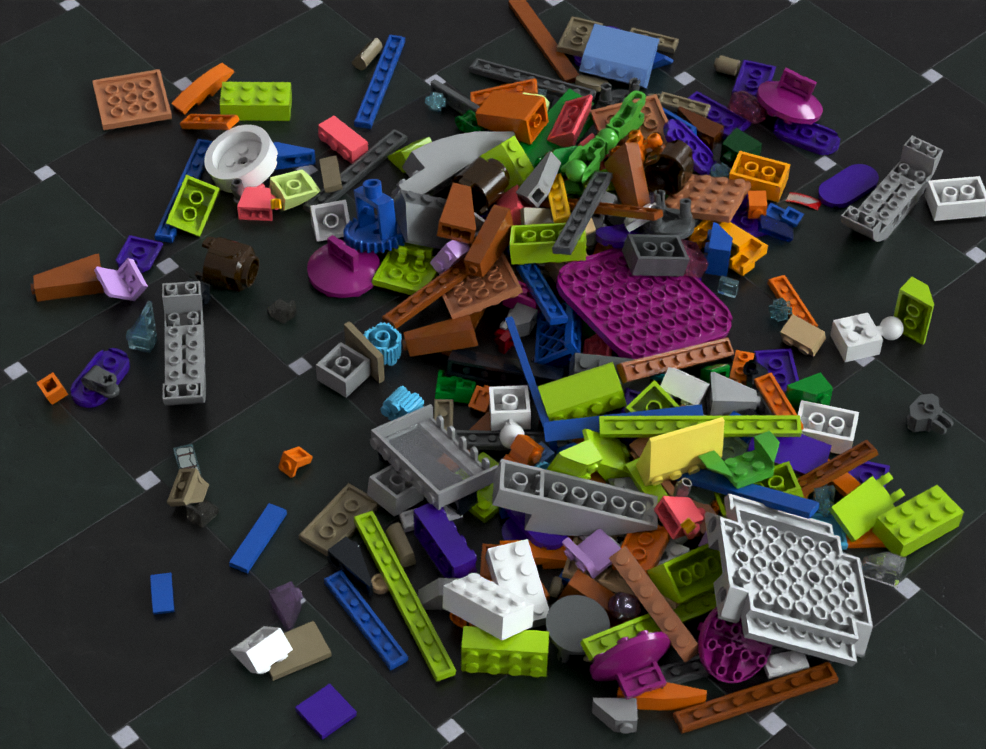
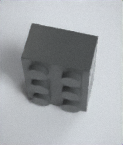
[622,234,690,276]

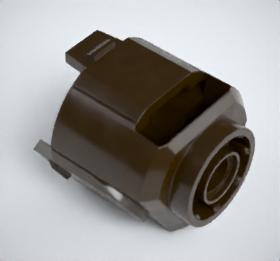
[643,139,694,195]
[453,157,510,216]
[195,236,260,292]

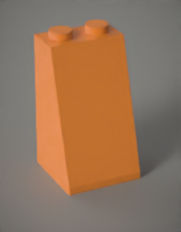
[475,90,549,145]

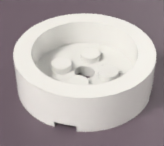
[204,125,278,193]

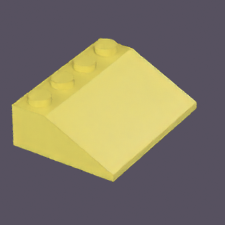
[636,417,725,486]

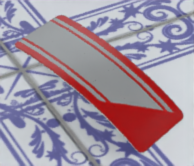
[786,192,822,211]

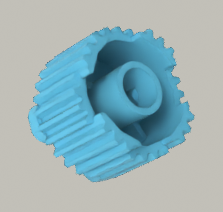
[363,322,402,366]
[380,386,424,421]

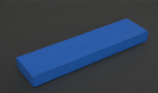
[229,503,287,574]

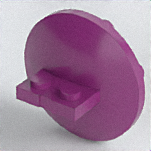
[756,68,823,125]
[307,235,381,298]
[697,607,772,683]
[589,630,671,700]

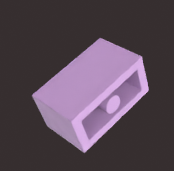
[430,240,470,275]

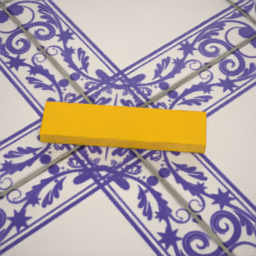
[548,173,571,223]

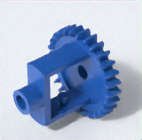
[343,179,406,253]

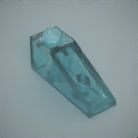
[126,301,158,353]

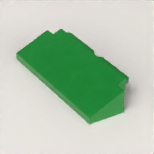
[520,88,594,167]

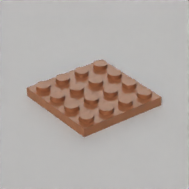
[92,69,172,130]
[590,94,668,158]
[665,174,751,223]
[442,253,523,319]

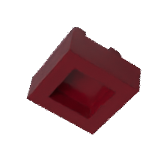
[494,328,513,354]

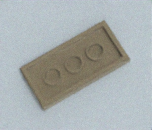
[299,483,380,557]

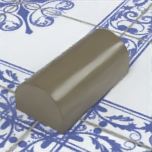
[352,38,383,70]
[386,522,416,567]

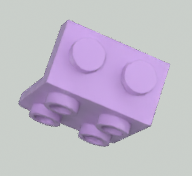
[94,258,148,301]
[562,529,621,579]

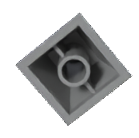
[706,372,761,416]

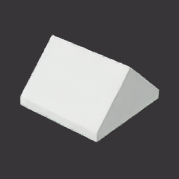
[310,200,350,242]

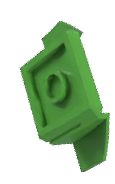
[698,431,780,489]

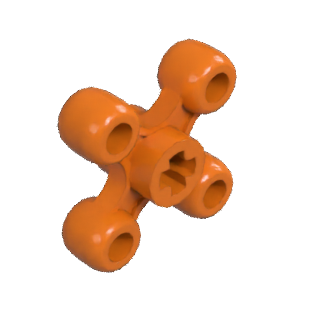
[610,129,663,163]

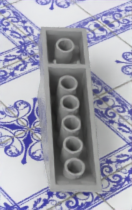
[391,131,515,200]
[492,459,658,536]

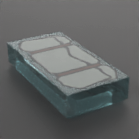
[173,444,202,477]

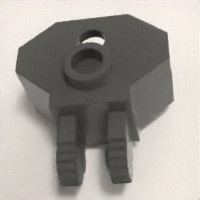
[906,393,954,435]

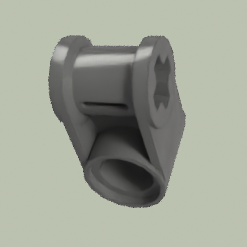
[81,365,120,398]

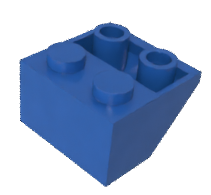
[703,222,733,277]

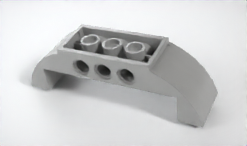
[841,136,943,242]
[162,281,206,406]

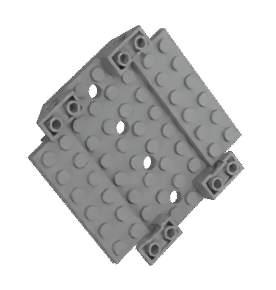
[704,493,873,666]

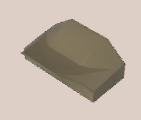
[167,468,209,507]

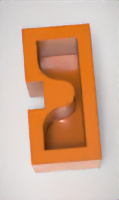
[503,434,545,466]

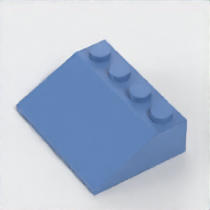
[579,24,659,89]

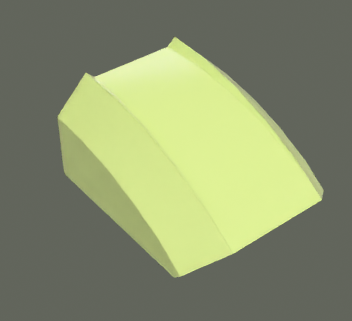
[269,169,321,211]

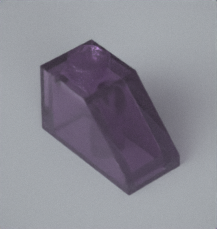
[269,581,303,632]

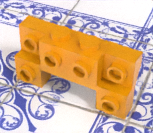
[687,220,768,276]

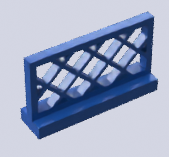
[534,302,582,364]

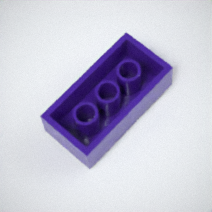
[413,503,477,578]

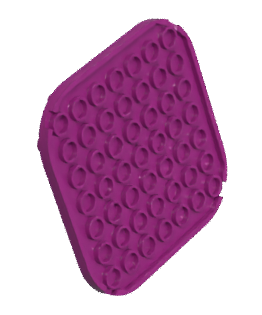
[556,248,732,359]

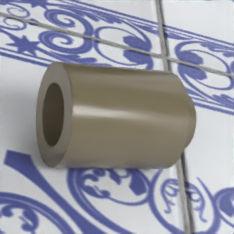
[714,55,740,77]

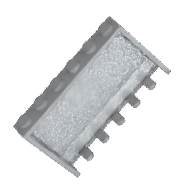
[370,404,498,510]

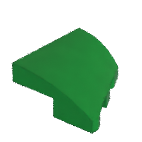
[435,370,476,404]

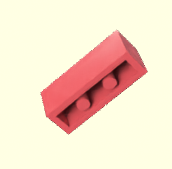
[318,116,368,164]

